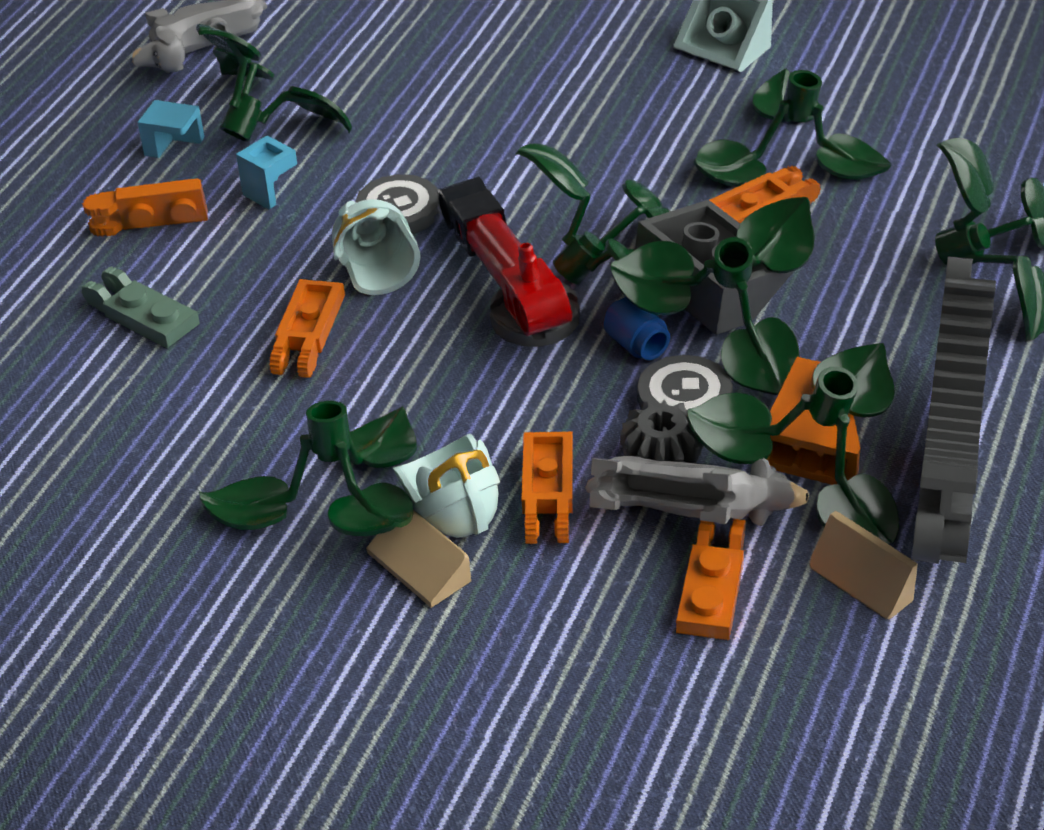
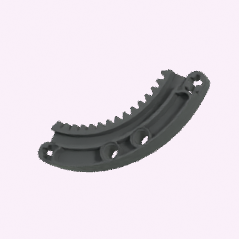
[911,256,996,564]

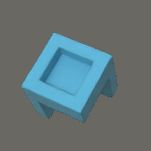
[137,100,204,158]
[236,135,297,209]

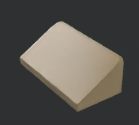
[367,510,471,608]
[810,511,918,619]

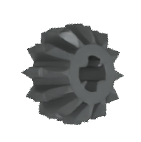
[620,399,704,464]

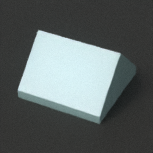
[673,0,773,72]

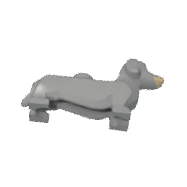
[132,0,268,73]
[585,456,810,526]

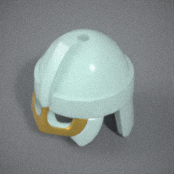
[332,200,420,295]
[393,434,500,538]

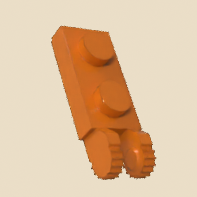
[710,165,821,224]
[82,178,208,237]
[269,279,345,378]
[521,431,573,544]
[676,519,746,640]

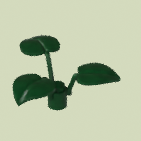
[196,24,352,142]
[693,69,892,187]
[935,138,1044,342]
[515,143,670,285]
[610,197,815,395]
[687,343,899,546]
[199,400,417,536]

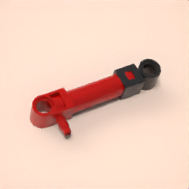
[437,176,572,336]

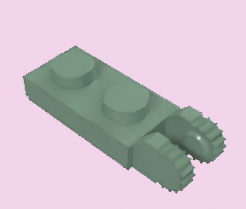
[81,266,200,348]

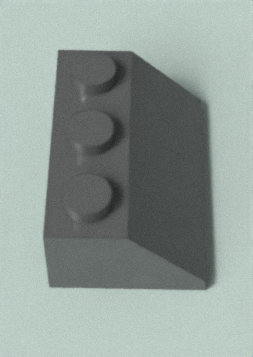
[635,200,793,335]

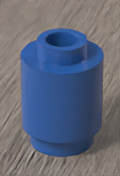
[603,297,670,360]

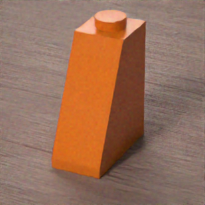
[766,357,860,485]

